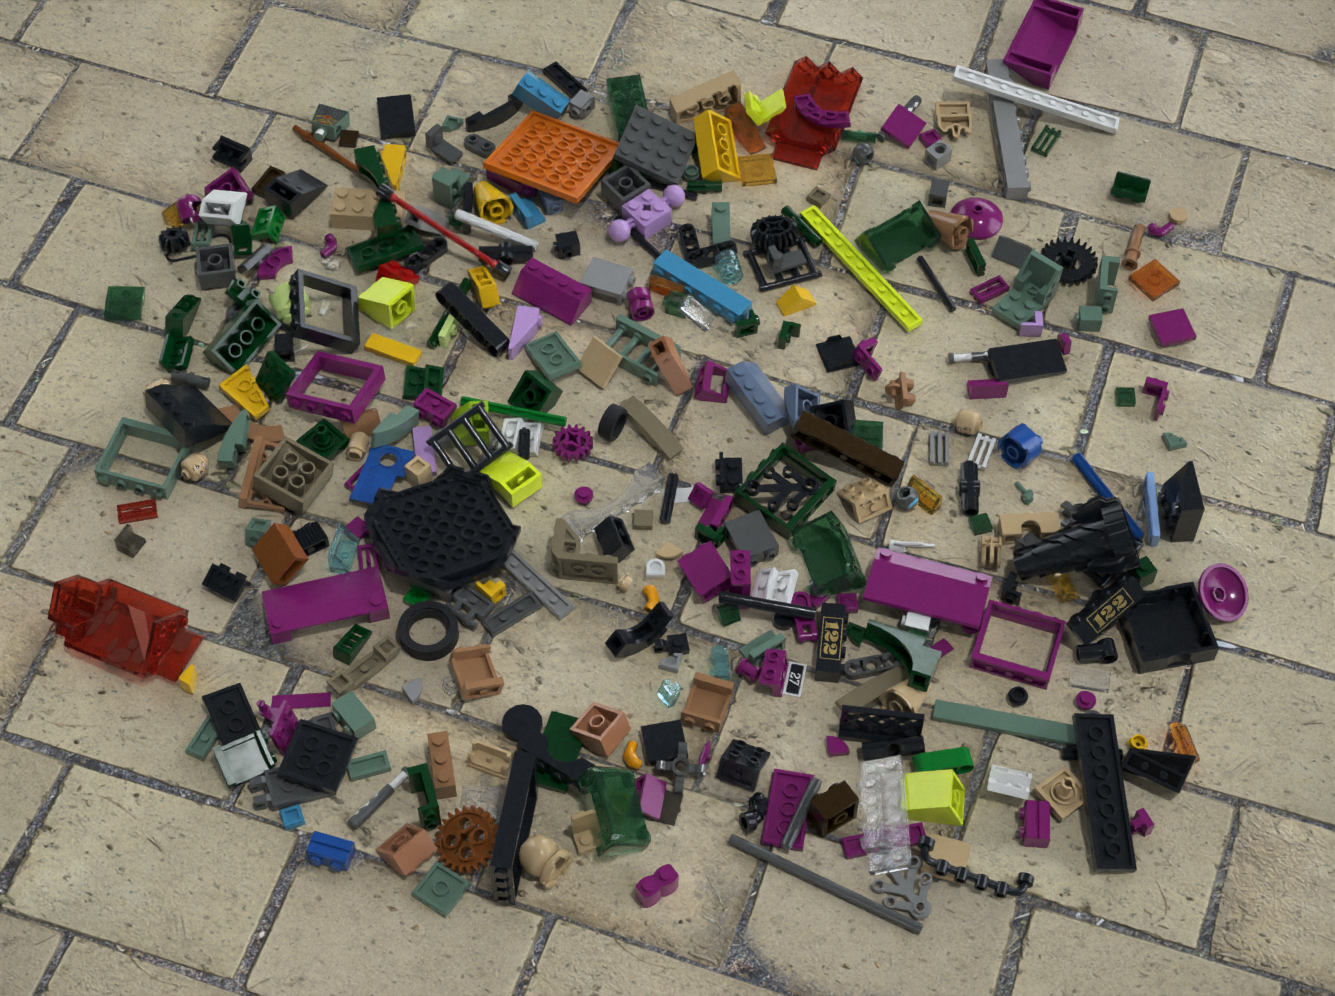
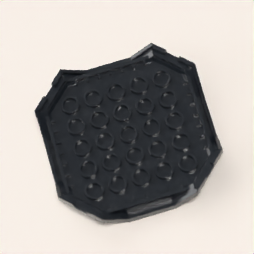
[364,464,521,589]

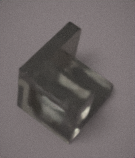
[114,524,146,558]

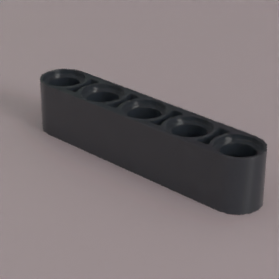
[435,282,510,357]

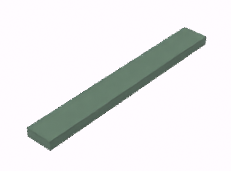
[932,699,1076,747]

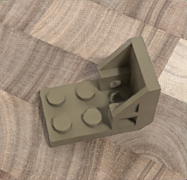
[551,518,618,584]

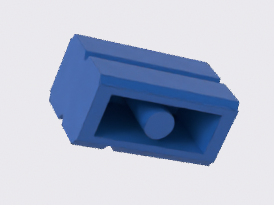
[306,831,356,872]

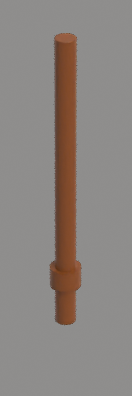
[292,125,370,182]

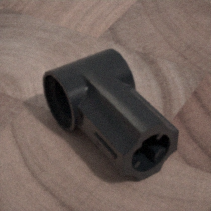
[1076,638,1118,664]

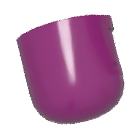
[176,194,203,224]

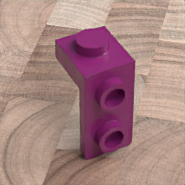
[852,337,883,381]
[1142,377,1170,421]

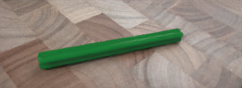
[460,396,567,427]

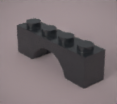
[516,726,599,795]

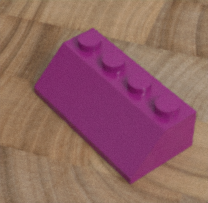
[512,258,592,326]

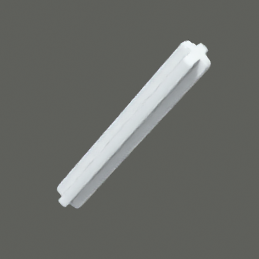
[454,209,539,251]

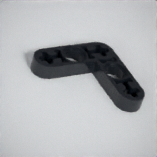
[679,223,738,268]

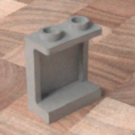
[580,257,636,306]

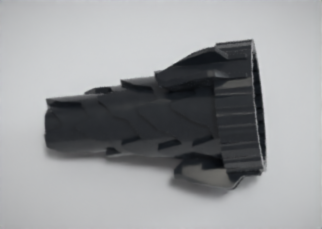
[1013,495,1141,581]

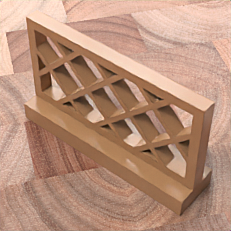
[238,435,286,513]

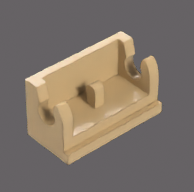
[467,739,513,780]

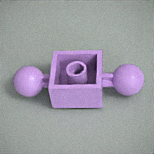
[608,185,685,242]

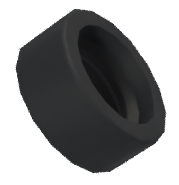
[598,403,628,442]

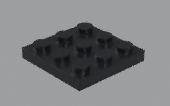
[277,719,358,795]

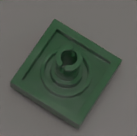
[255,351,296,403]
[296,418,350,461]

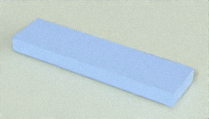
[1143,472,1160,547]

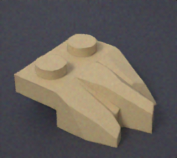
[935,101,973,140]

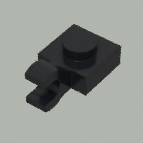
[653,633,690,656]

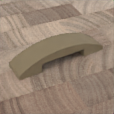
[326,635,401,696]

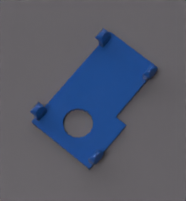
[349,445,414,505]

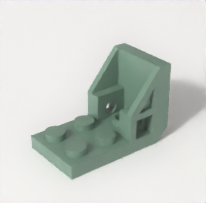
[991,249,1063,330]

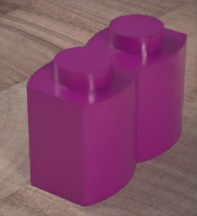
[635,864,679,908]

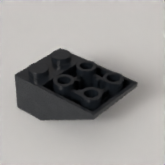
[264,169,328,219]

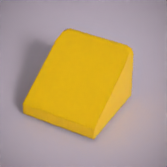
[179,664,197,695]

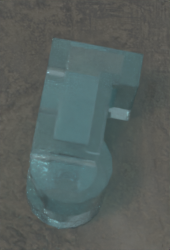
[709,645,730,681]

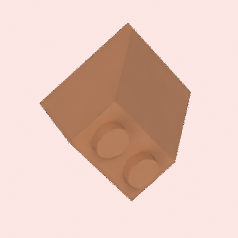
[569,701,631,757]
[375,823,437,876]

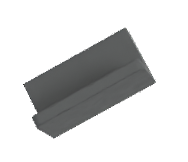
[992,235,1036,267]

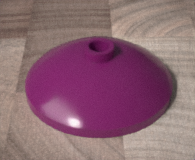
[951,197,1003,240]
[1198,563,1249,622]

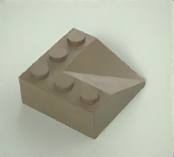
[253,436,334,516]

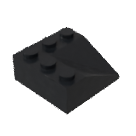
[1158,461,1205,543]

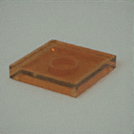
[1128,259,1180,302]

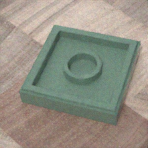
[411,861,471,918]

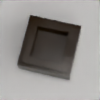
[339,130,359,148]

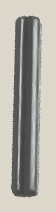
[781,777,822,850]

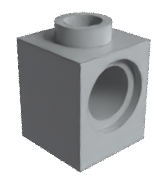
[924,139,952,171]

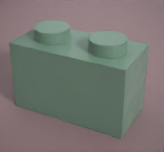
[331,690,376,740]

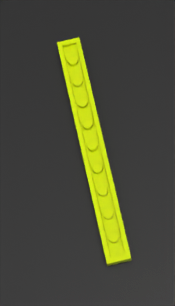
[800,205,923,332]

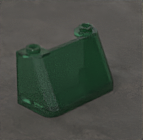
[854,200,942,273]
[791,510,867,598]
[578,766,651,858]

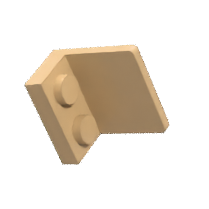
[838,477,893,524]
[571,804,619,856]

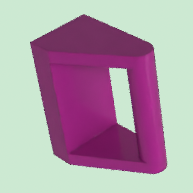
[694,360,729,403]

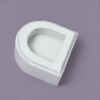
[646,558,665,579]

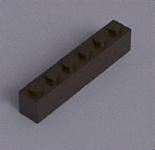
[790,410,905,487]

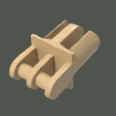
[980,535,1002,569]

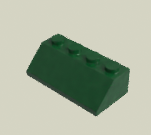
[202,298,282,375]

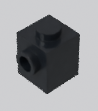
[553,230,580,259]

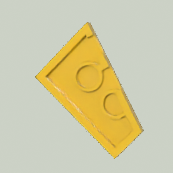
[219,364,270,421]

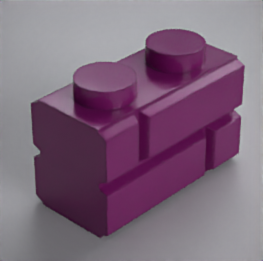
[1019,800,1050,848]

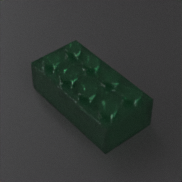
[606,74,648,142]

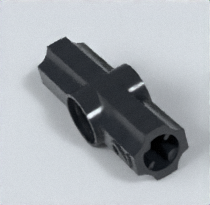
[479,242,533,265]
[959,460,980,517]
[862,735,925,761]

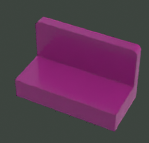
[967,379,1009,400]
[697,494,733,532]
[628,773,667,820]

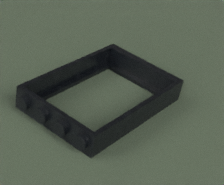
[490,751,539,906]

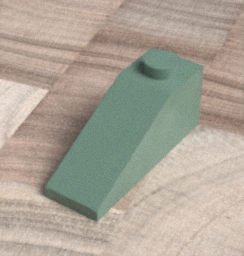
[711,202,731,257]

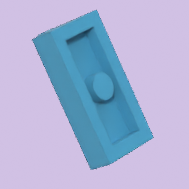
[510,192,545,230]

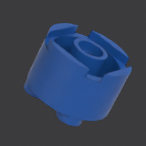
[997,423,1043,469]

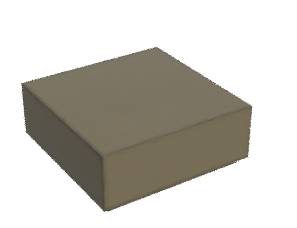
[806,186,831,209]
[633,509,653,530]

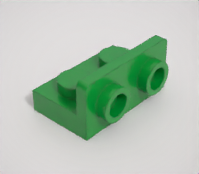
[251,205,285,243]

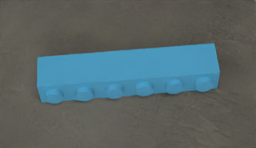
[653,249,752,324]

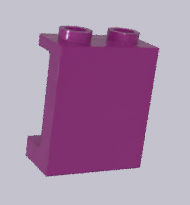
[677,541,732,604]
[729,550,751,609]

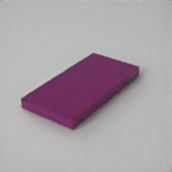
[761,769,815,852]

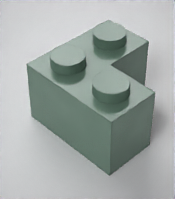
[432,167,471,210]

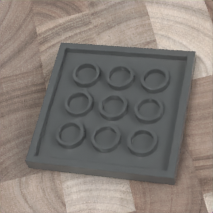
[613,105,696,185]

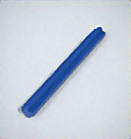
[1072,453,1144,541]

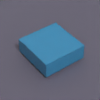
[279,804,306,831]

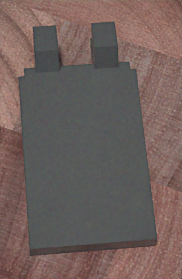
[249,767,334,811]

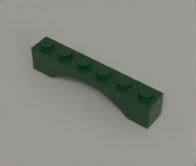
[353,145,401,239]

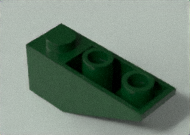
[165,294,202,339]

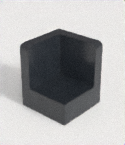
[275,333,295,362]

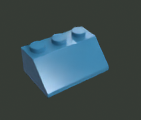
[512,70,571,119]

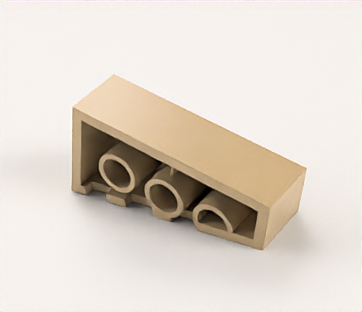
[669,70,742,124]

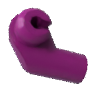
[1148,222,1174,237]

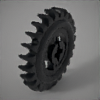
[1040,236,1098,285]

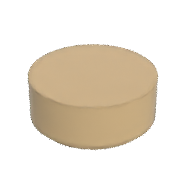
[1169,207,1188,225]

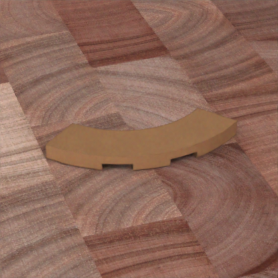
[219,404,285,443]

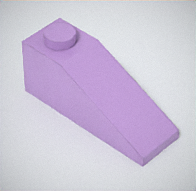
[508,305,543,360]

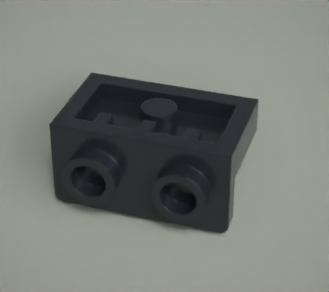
[715,452,743,493]
[202,563,251,602]

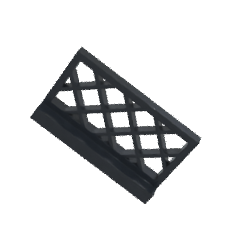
[838,705,925,747]

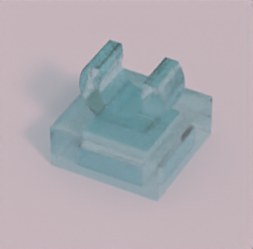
[657,679,683,708]

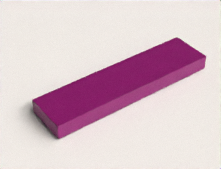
[841,822,926,860]

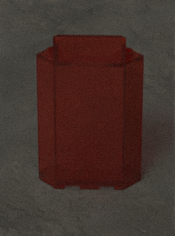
[765,56,863,171]

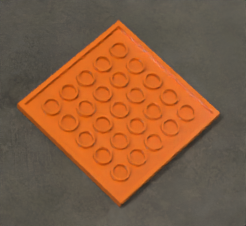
[483,110,619,204]

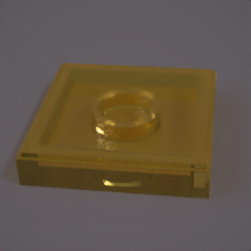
[737,153,777,187]

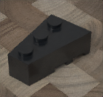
[1122,748,1197,793]

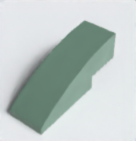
[371,405,419,448]
[217,410,251,469]

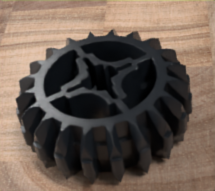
[750,214,799,251]

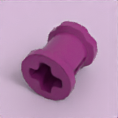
[736,658,762,683]

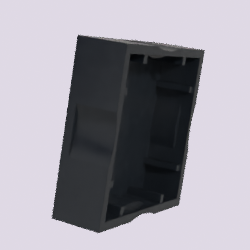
[1118,581,1219,674]

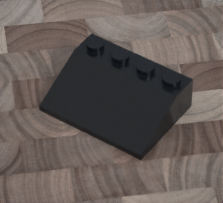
[145,384,232,448]

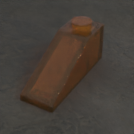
[724,102,766,155]

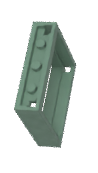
[94,417,195,500]

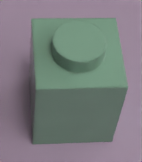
[1074,306,1103,332]

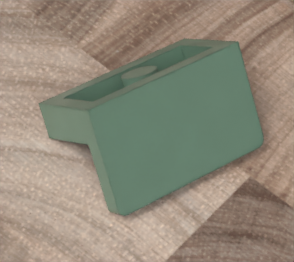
[740,630,786,666]

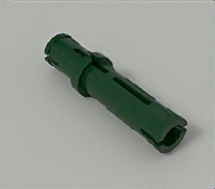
[781,205,823,248]

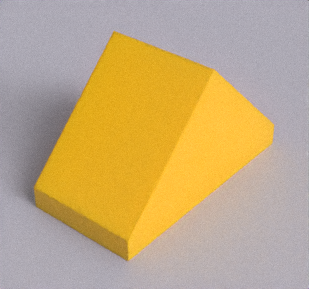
[776,285,817,317]

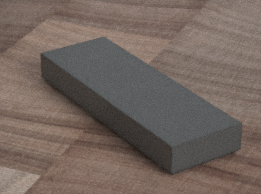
[482,591,542,637]

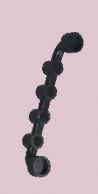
[917,836,1035,898]

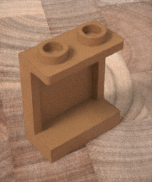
[449,644,505,700]
[681,672,734,733]

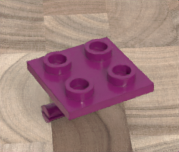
[256,699,299,756]

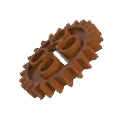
[434,805,499,874]

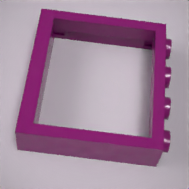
[286,351,386,424]
[969,599,1066,690]

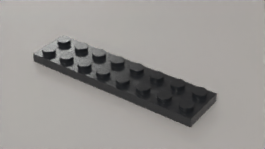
[1072,713,1137,872]

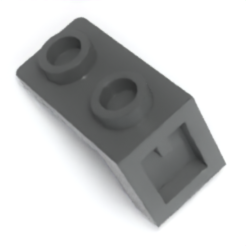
[425,124,463,164]
[767,245,807,274]

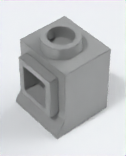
[569,90,595,120]

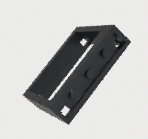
[288,268,360,354]

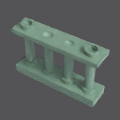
[605,314,681,387]

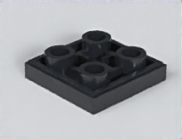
[641,719,688,765]

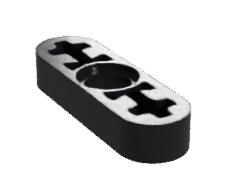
[404,237,448,274]

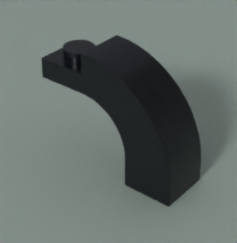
[605,602,674,658]

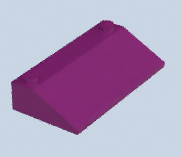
[1003,0,1084,90]
[863,548,993,629]
[262,566,390,645]

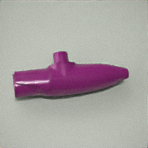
[698,741,712,764]

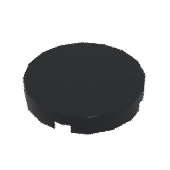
[502,704,543,743]

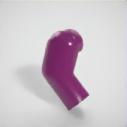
[320,233,337,259]

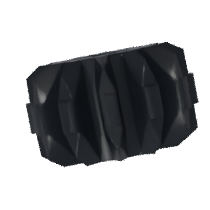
[158,226,190,255]

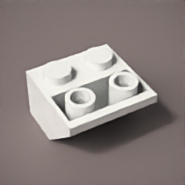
[199,190,247,226]

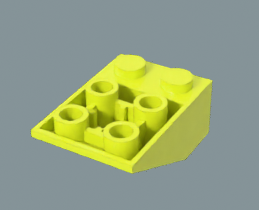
[480,451,543,507]

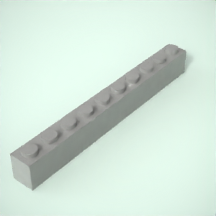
[984,59,1031,200]

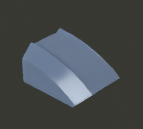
[784,384,820,428]

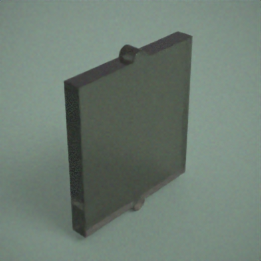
[639,790,683,826]

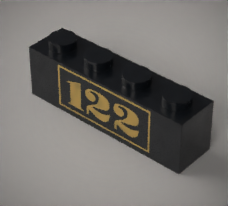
[1066,572,1146,646]
[815,602,849,683]

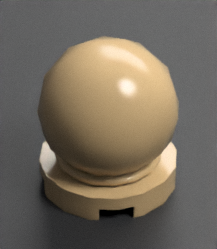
[519,835,573,888]

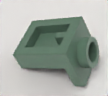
[245,518,271,547]

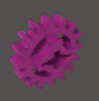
[553,424,593,462]

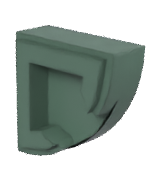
[442,115,464,132]
[1162,432,1187,451]

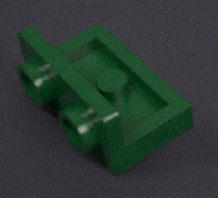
[1110,171,1151,203]
[159,333,195,373]

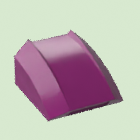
[204,167,254,202]

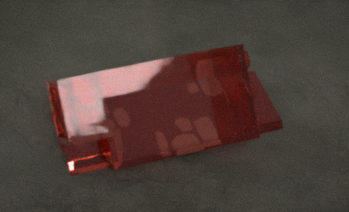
[47,574,205,682]

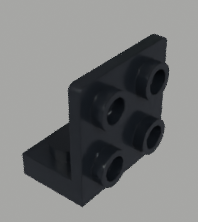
[716,739,771,792]

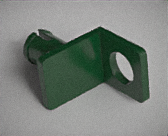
[231,220,252,256]

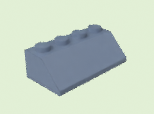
[725,361,790,436]

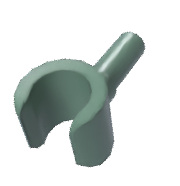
[1015,481,1034,505]

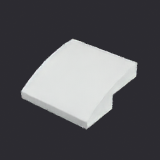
[497,418,544,456]
[751,567,799,603]
[987,764,1032,800]

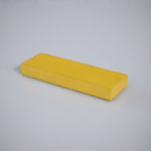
[364,333,422,366]

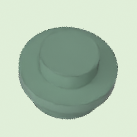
[683,164,700,181]

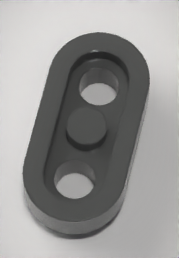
[464,134,496,159]

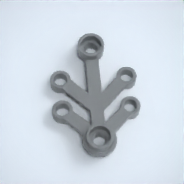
[872,850,933,919]

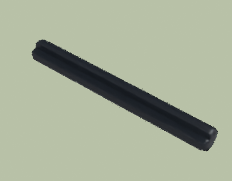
[718,591,816,619]

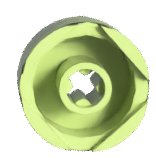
[268,282,311,324]

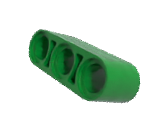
[912,747,974,775]

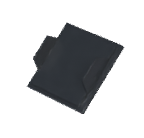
[816,334,860,373]

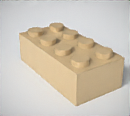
[330,187,407,231]

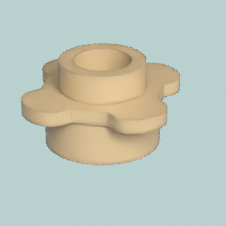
[616,572,633,593]

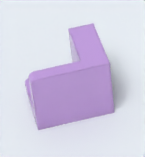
[1018,311,1043,337]

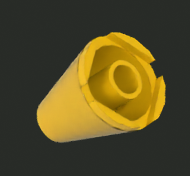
[474,181,513,225]

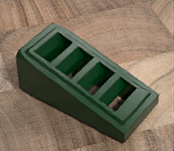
[333,624,372,665]

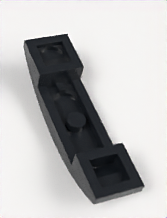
[465,94,523,132]

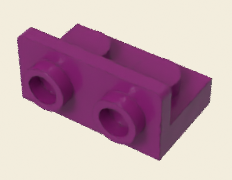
[413,388,457,428]
[759,649,789,697]

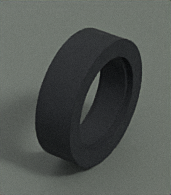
[398,601,459,661]

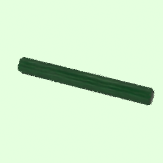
[427,278,472,349]

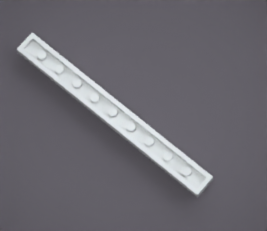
[952,65,1120,134]

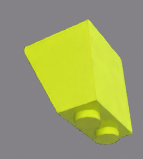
[358,277,416,330]
[900,769,965,826]

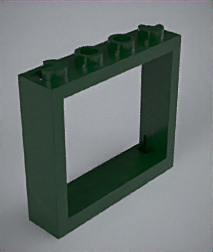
[734,442,837,540]

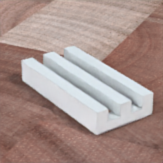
[968,433,996,471]

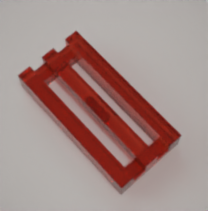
[117,499,158,524]

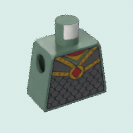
[311,103,350,141]

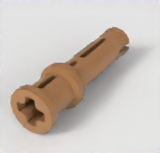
[1122,223,1145,271]

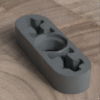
[844,652,900,680]

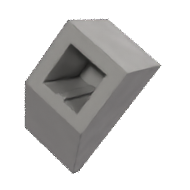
[404,205,449,235]

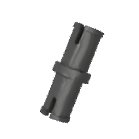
[171,369,211,389]

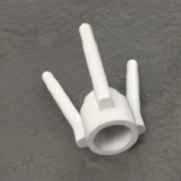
[889,540,935,554]

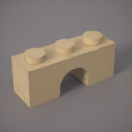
[997,512,1060,545]

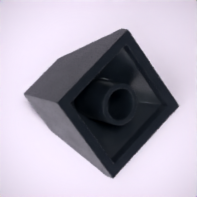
[810,399,856,434]

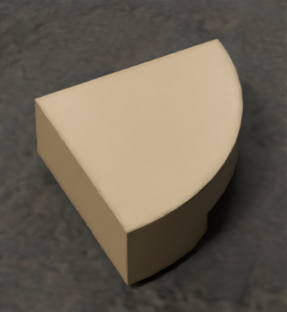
[656,541,683,560]

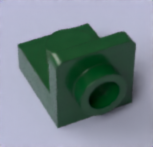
[734,309,760,338]
[778,320,801,350]
[695,522,726,547]

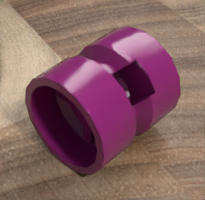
[627,287,655,321]

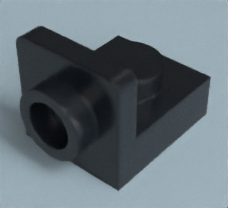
[1000,571,1022,606]

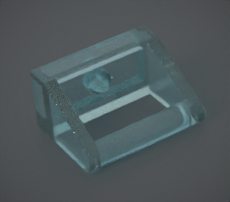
[327,524,359,574]

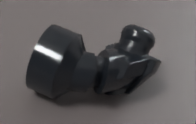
[739,792,768,833]

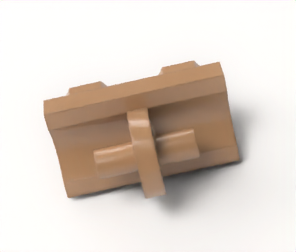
[885,371,916,410]

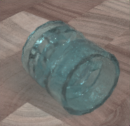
[715,250,743,285]

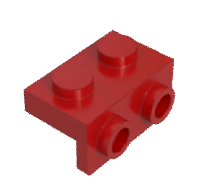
[375,261,420,285]

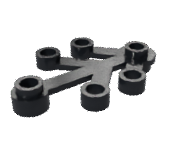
[745,465,819,512]

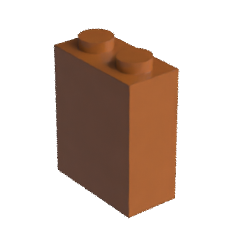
[252,523,309,586]

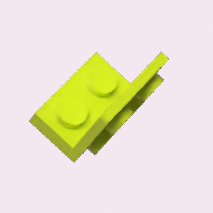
[744,88,786,126]

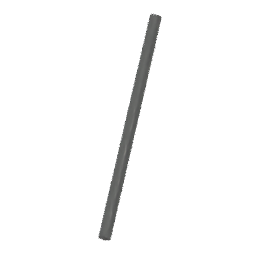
[728,834,923,934]

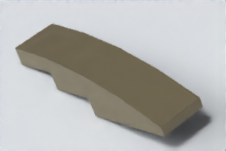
[619,395,684,461]
[835,665,908,715]

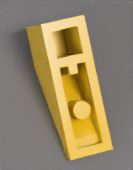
[380,144,407,191]
[468,265,500,308]

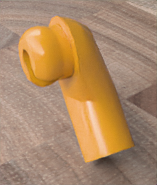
[642,585,660,613]
[623,741,642,770]

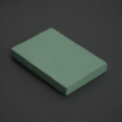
[524,331,582,381]

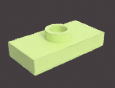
[438,314,459,348]

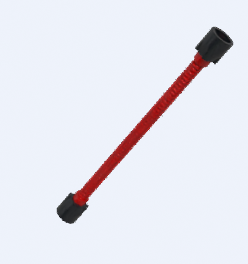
[375,183,512,280]

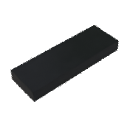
[543,61,588,99]
[463,182,474,235]

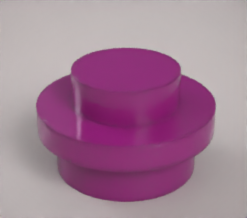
[574,486,593,505]
[1076,691,1096,710]

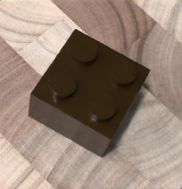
[808,780,859,838]

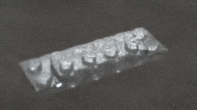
[856,755,912,875]

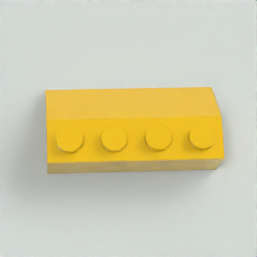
[693,109,741,183]

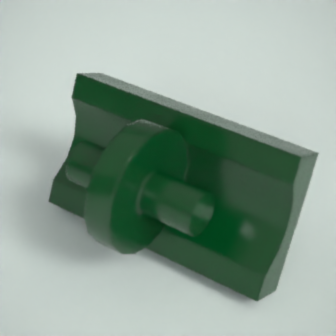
[225,278,261,307]

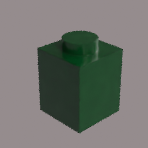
[1127,556,1158,588]

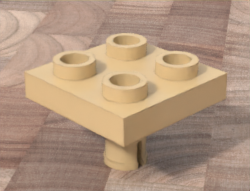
[1034,766,1085,822]

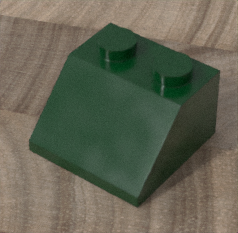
[508,370,563,422]

